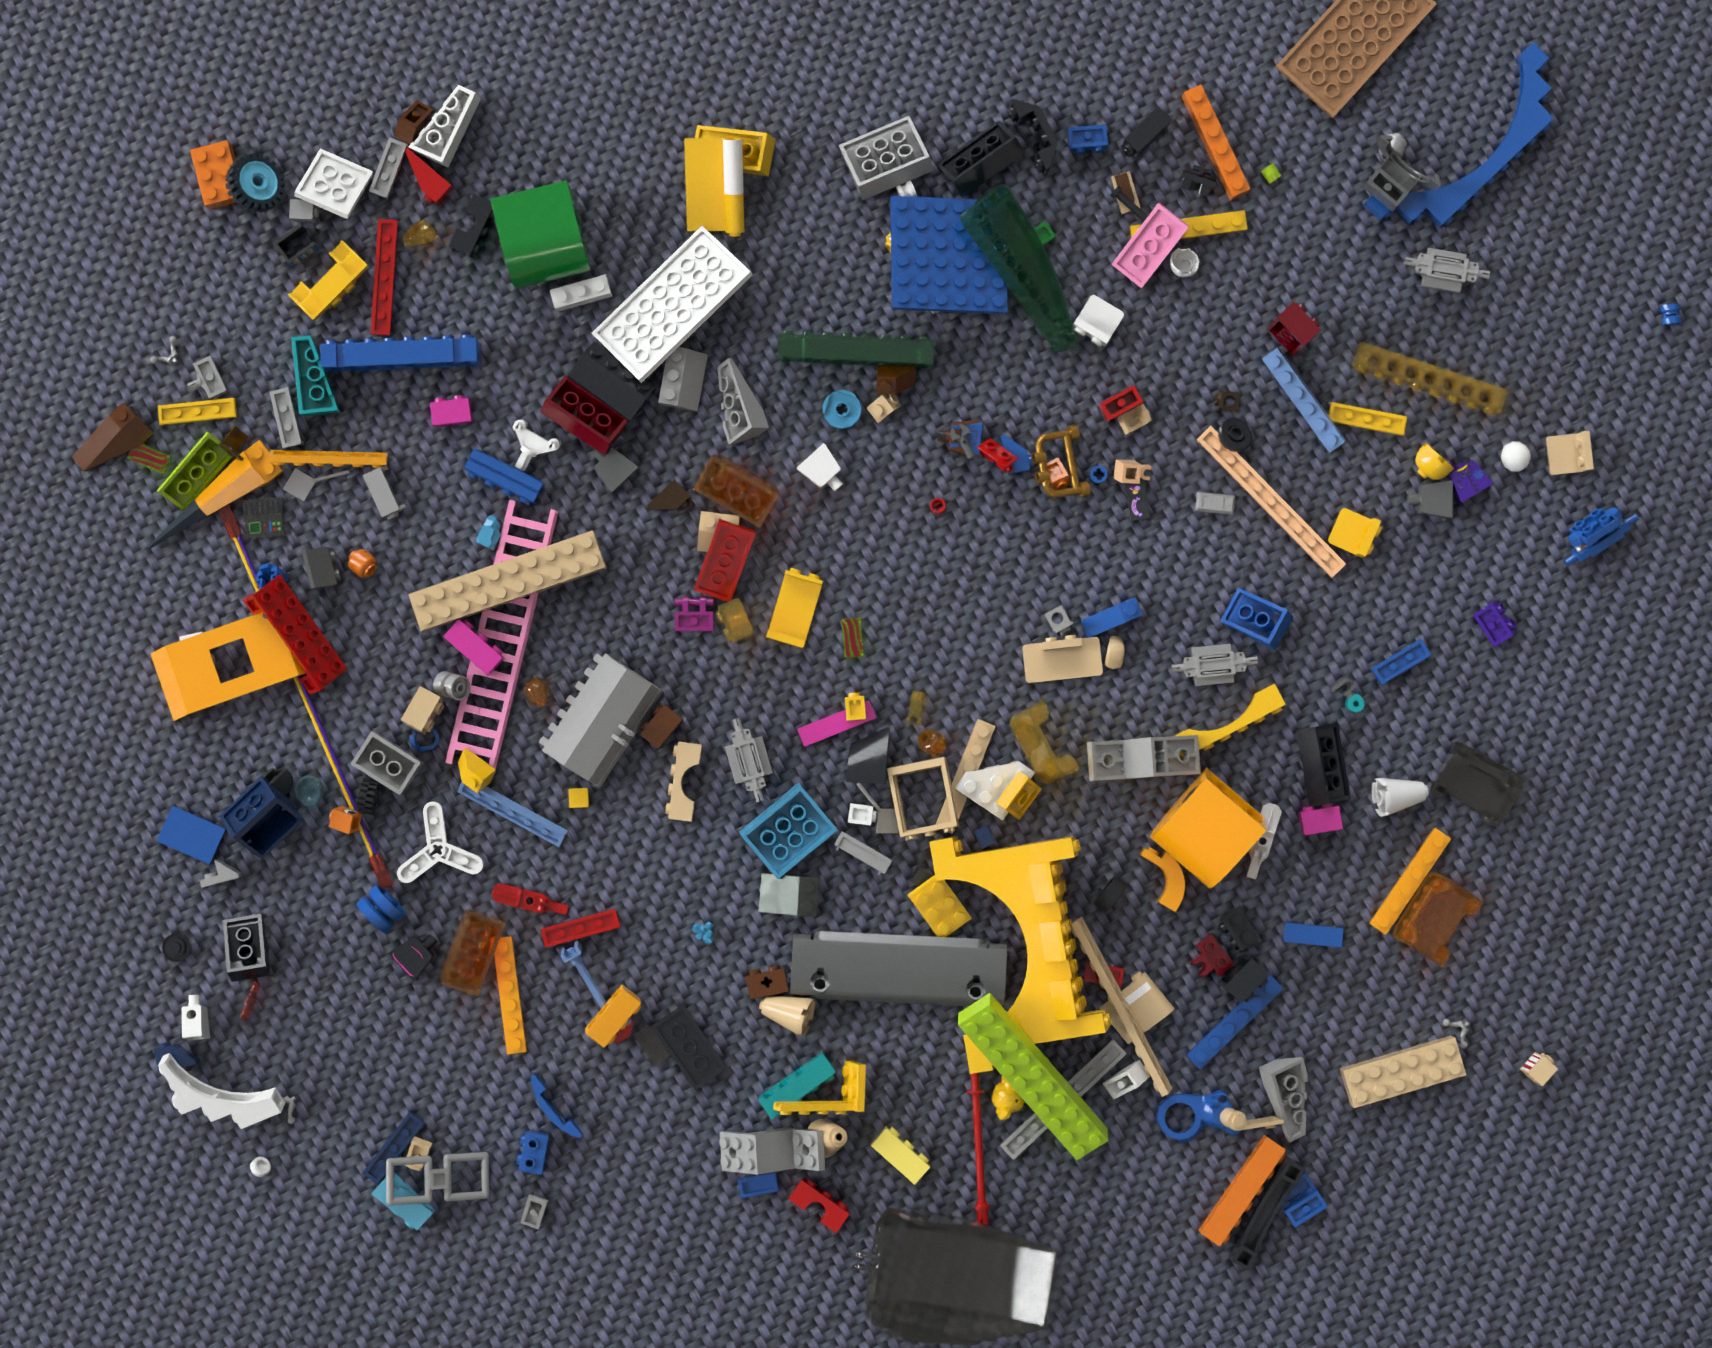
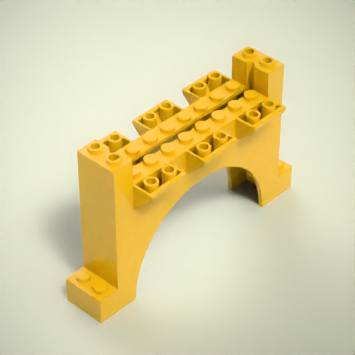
[929,836,1111,1074]

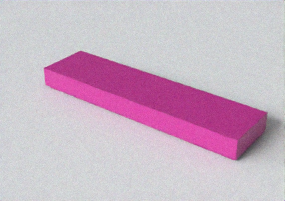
[797,700,876,747]

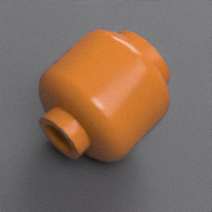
[348,549,377,578]

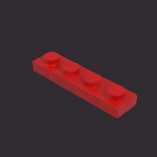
[540,908,621,948]

